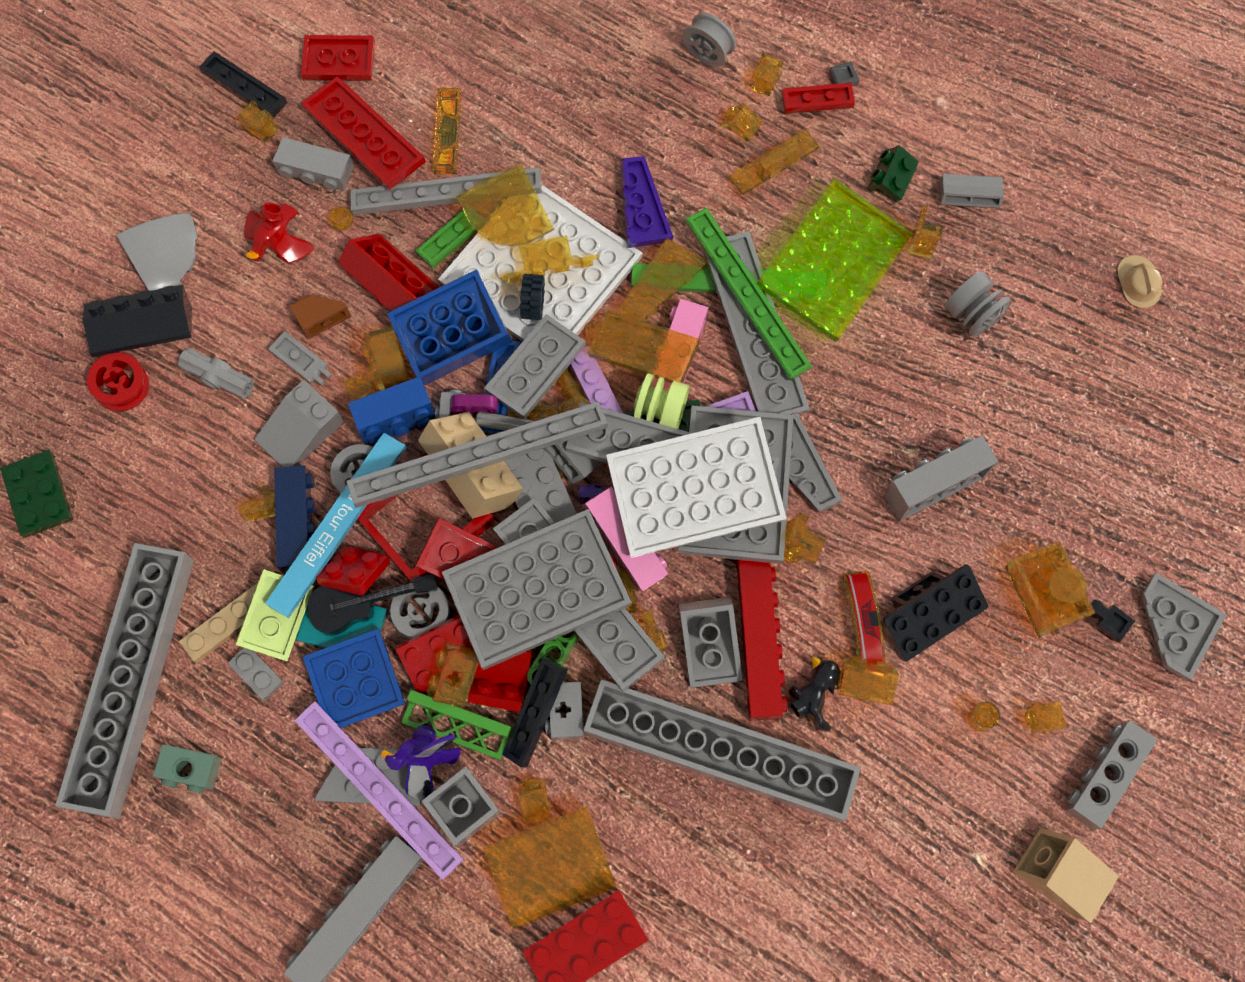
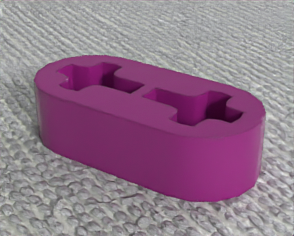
[450,394,498,415]

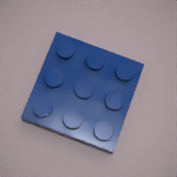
[303,629,406,728]

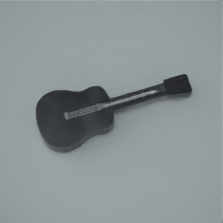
[308,574,438,636]

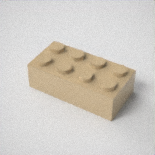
[418,412,524,519]

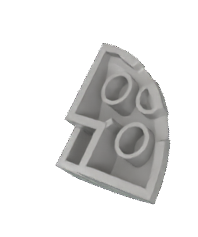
[117,213,198,291]

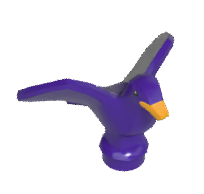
[381,725,461,801]

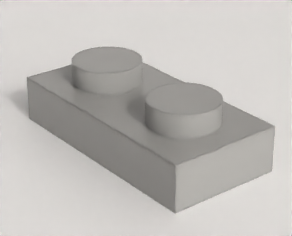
[227,648,285,701]

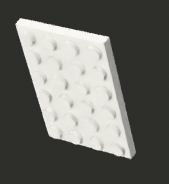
[606,417,786,558]

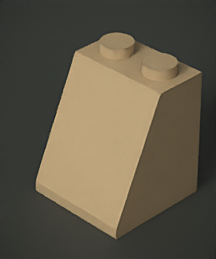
[1012,827,1119,923]

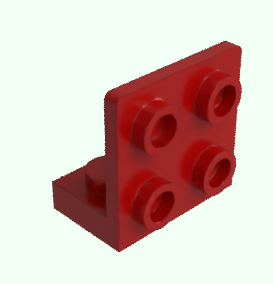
[468,650,532,712]

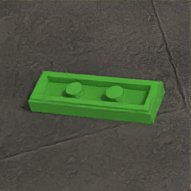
[415,205,485,270]

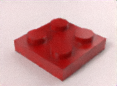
[316,545,390,596]

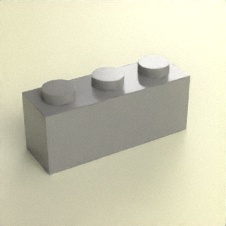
[273,137,354,191]

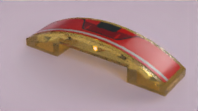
[842,571,886,677]

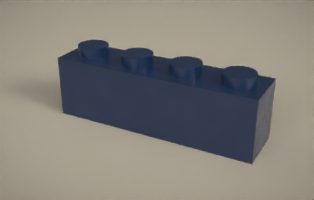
[274,465,316,573]

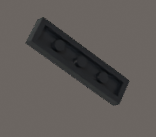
[199,51,287,119]
[502,657,568,767]

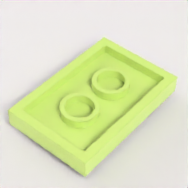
[235,569,314,661]

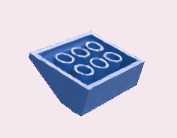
[387,269,513,386]

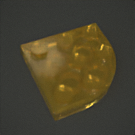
[456,163,555,246]

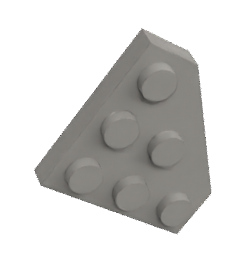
[1141,573,1227,682]

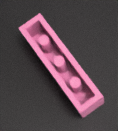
[650,299,709,391]
[582,486,668,592]

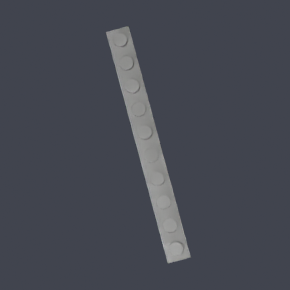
[346,401,608,508]

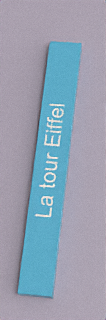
[265,433,406,619]

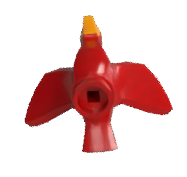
[245,203,315,263]

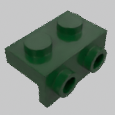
[868,145,919,202]

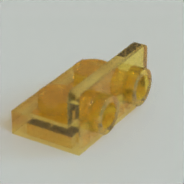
[784,512,813,563]

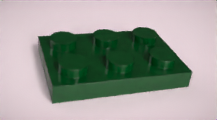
[0,450,74,538]

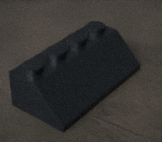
[83,285,192,357]

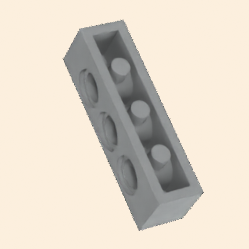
[1065,720,1158,831]

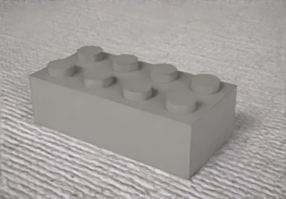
[884,436,999,522]

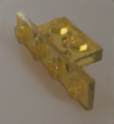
[729,129,819,195]
[500,235,598,284]

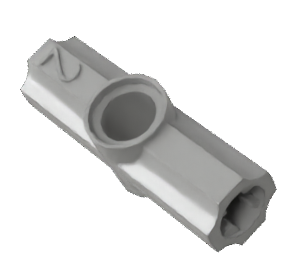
[178,348,254,400]

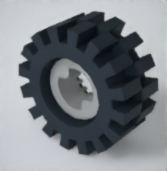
[520,274,545,320]

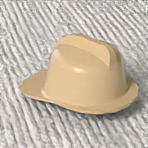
[1117,255,1162,308]

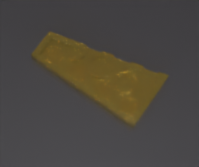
[616,238,708,329]

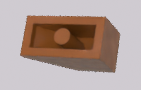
[290,295,351,339]

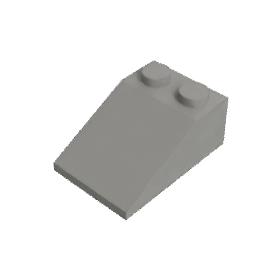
[254,380,344,467]
[679,597,743,688]

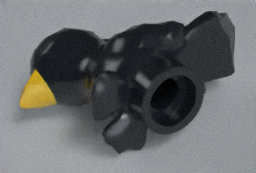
[789,658,841,732]

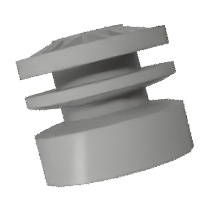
[944,271,1012,338]

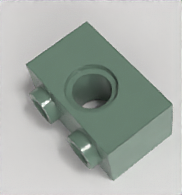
[153,744,222,794]

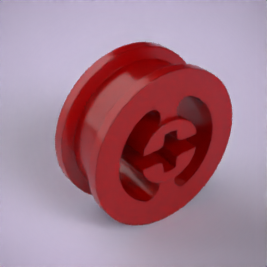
[87,352,149,412]

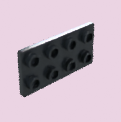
[882,564,988,662]

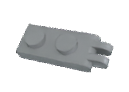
[268,331,332,386]

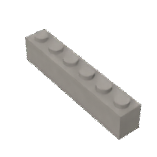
[284,836,424,982]

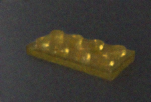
[588,310,700,383]

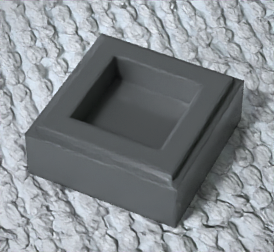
[829,62,860,87]

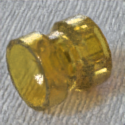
[967,702,1000,732]

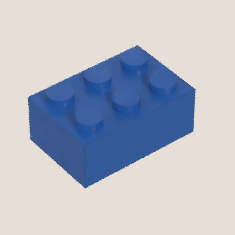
[348,376,435,447]

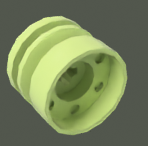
[633,373,690,429]

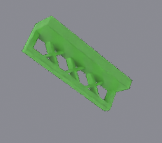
[401,690,512,761]

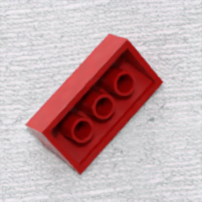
[338,233,440,311]

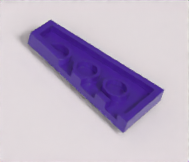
[620,156,674,248]

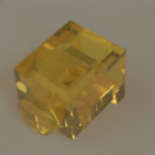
[752,53,784,96]
[237,100,278,143]

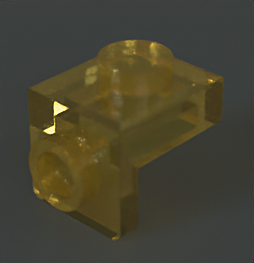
[721,103,763,141]

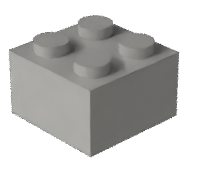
[422,767,501,848]

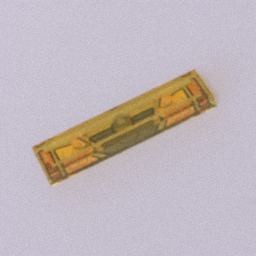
[433,87,462,174]

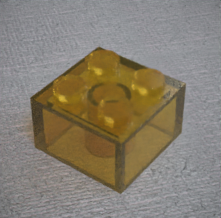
[361,326,409,391]

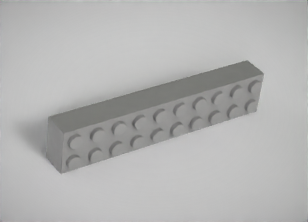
[55,543,194,819]
[583,679,861,823]

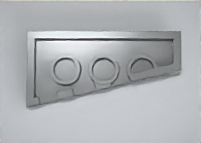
[789,412,842,513]

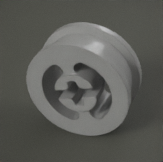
[682,13,736,67]
[331,444,373,495]
[390,588,451,640]

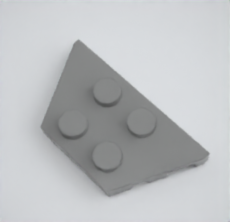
[315,748,421,807]

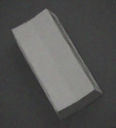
[940,174,1004,208]

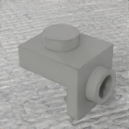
[435,390,466,419]

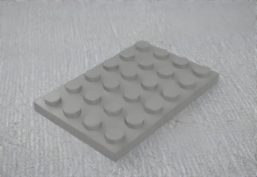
[678,405,793,564]
[442,509,632,670]

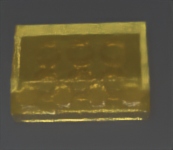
[483,806,617,929]

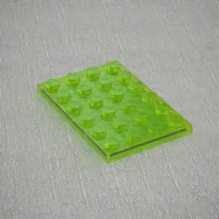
[757,178,913,342]

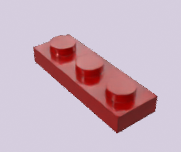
[782,83,855,114]

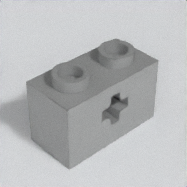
[544,441,601,484]
[545,682,584,741]

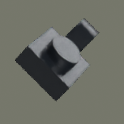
[1083,599,1135,643]

